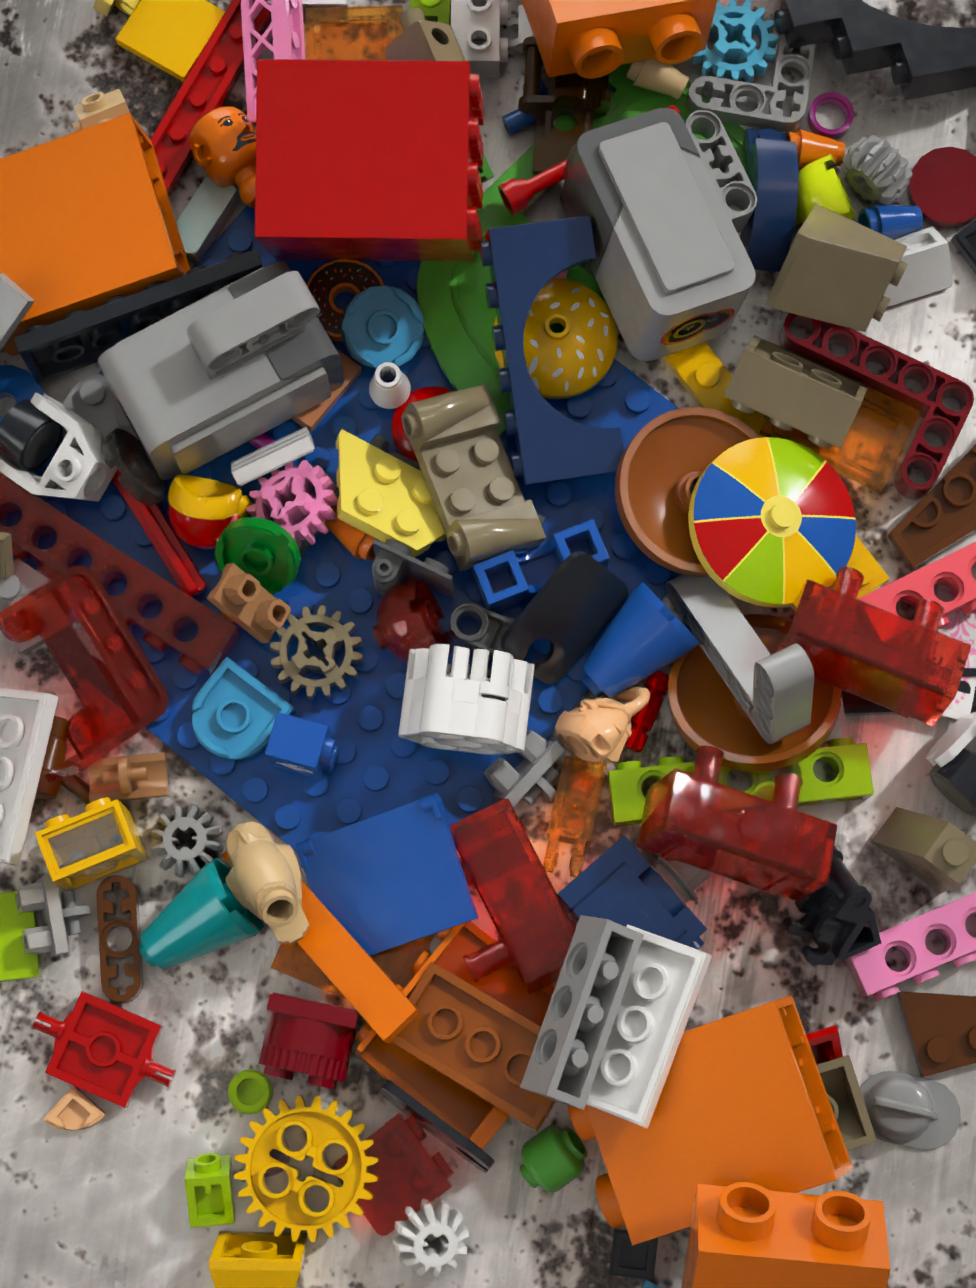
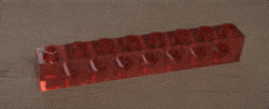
[0,473,242,676]

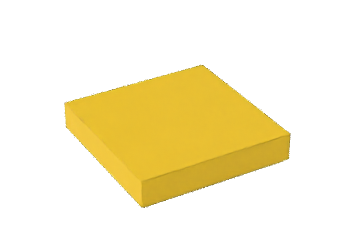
[115,0,225,82]

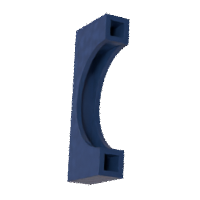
[479,215,624,486]

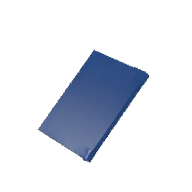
[296,792,478,956]

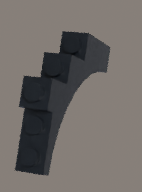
[774,0,976,100]

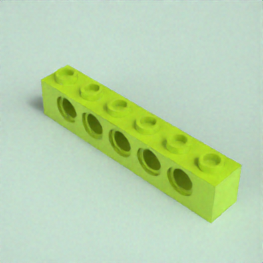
[607,737,874,827]

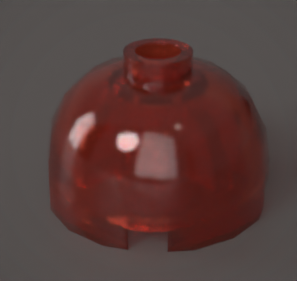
[373,575,452,663]

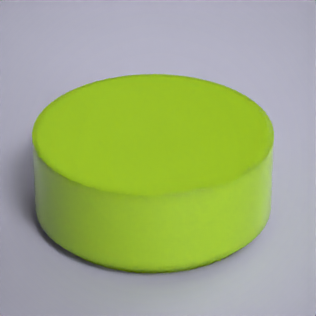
[228,1070,273,1114]

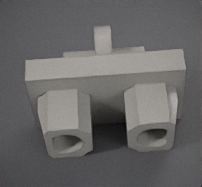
[484,729,565,807]
[15,875,91,958]

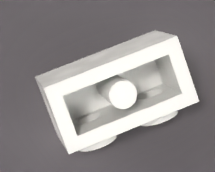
[451,0,508,78]

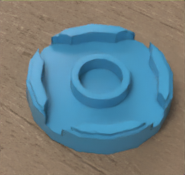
[340,286,424,369]

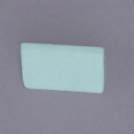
[177,177,241,264]

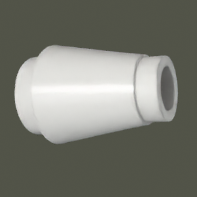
[369,362,411,409]

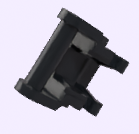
[783,845,881,966]

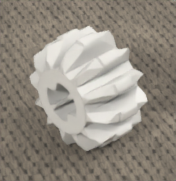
[393,1198,469,1278]

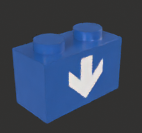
[265,712,338,780]

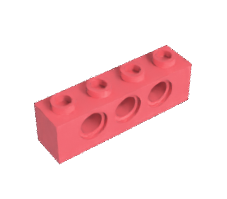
[853,542,976,653]

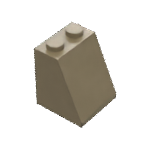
[765,204,908,332]

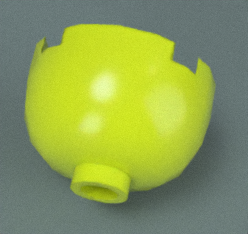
[794,154,856,226]

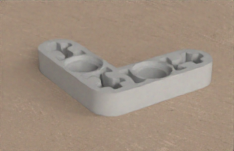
[687,34,816,132]

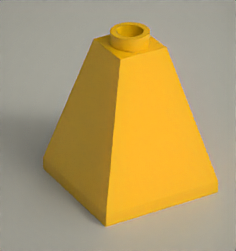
[209,1231,308,1288]

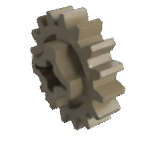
[270,605,364,700]

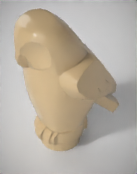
[225,821,310,945]

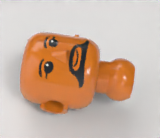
[189,106,256,208]

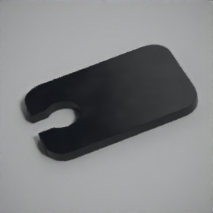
[500,551,629,684]
[380,1080,495,1173]

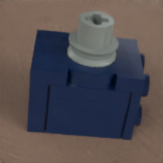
[555,835,711,950]

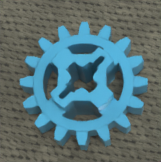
[692,0,778,83]

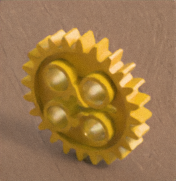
[234,1095,379,1242]

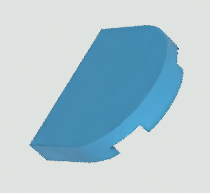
[191,657,295,760]

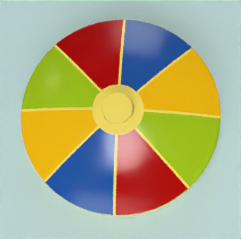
[688,437,856,608]

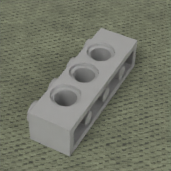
[520,915,644,1110]

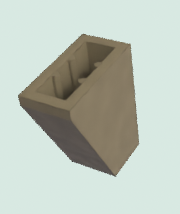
[871,807,976,894]

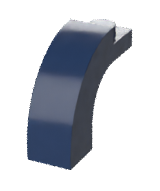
[740,128,799,272]

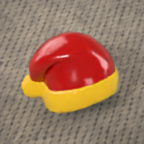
[168,474,253,549]

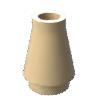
[625,59,689,100]

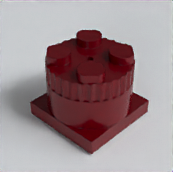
[258,992,362,1090]

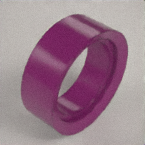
[807,92,854,140]

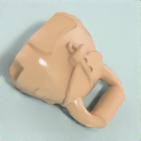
[554,686,650,763]

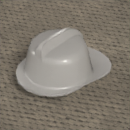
[860,1071,960,1150]

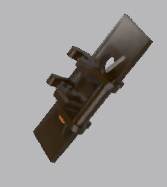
[518,36,611,175]

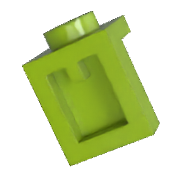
[184,1153,235,1228]

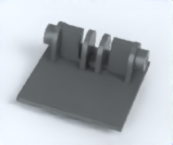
[371,539,454,598]

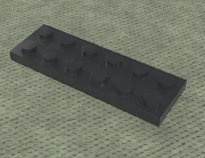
[14,250,263,384]

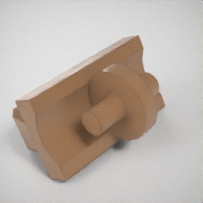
[207,563,291,643]
[87,752,169,803]

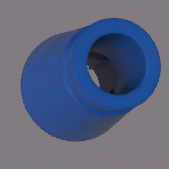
[858,204,923,239]

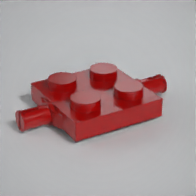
[32,991,176,1108]

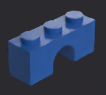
[473,519,609,613]

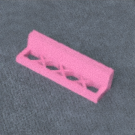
[241,0,306,126]

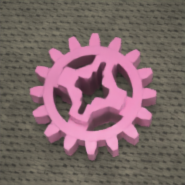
[246,460,338,549]

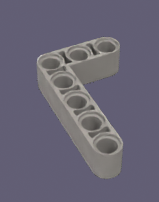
[666,574,814,744]

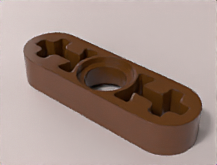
[96,875,143,1003]

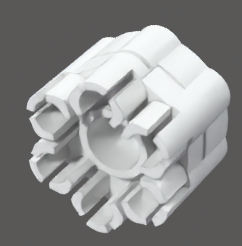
[398,644,535,755]

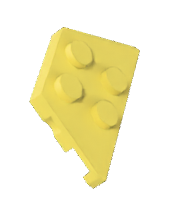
[335,429,447,558]

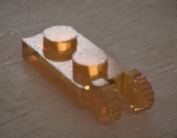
[543,755,608,877]

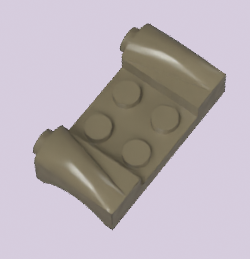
[401,384,546,571]

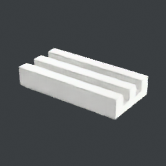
[231,427,315,486]

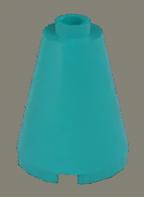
[139,858,264,970]

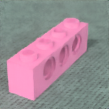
[845,892,976,1001]

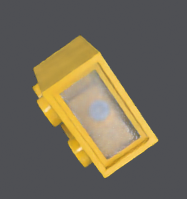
[35,797,149,891]

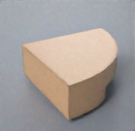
[43,1086,108,1130]

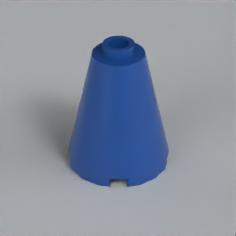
[581,582,700,698]

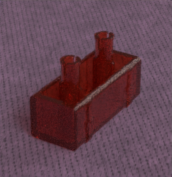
[773,567,971,726]
[637,745,837,901]
[449,798,576,995]

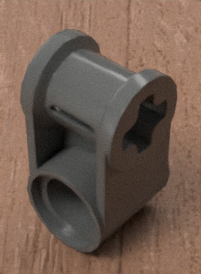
[449,603,515,662]

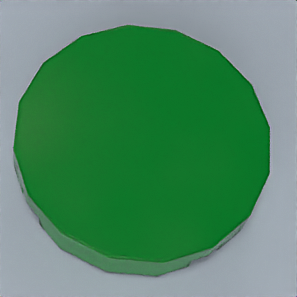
[214,517,301,594]

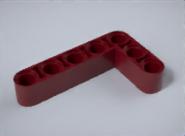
[779,313,974,500]

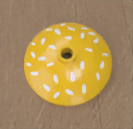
[492,278,618,399]

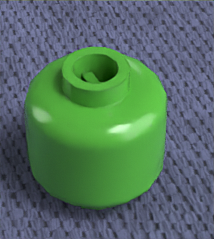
[520,1125,587,1192]

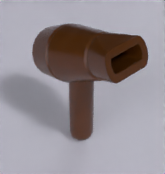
[35,716,90,805]

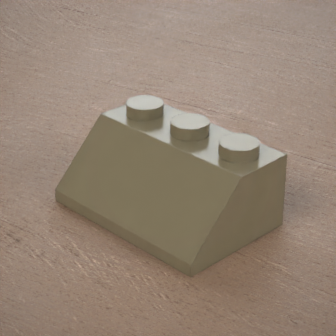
[724,335,868,449]

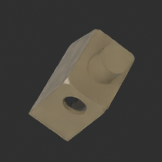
[385,8,466,61]

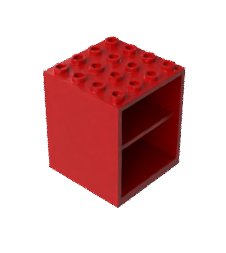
[255,59,484,262]

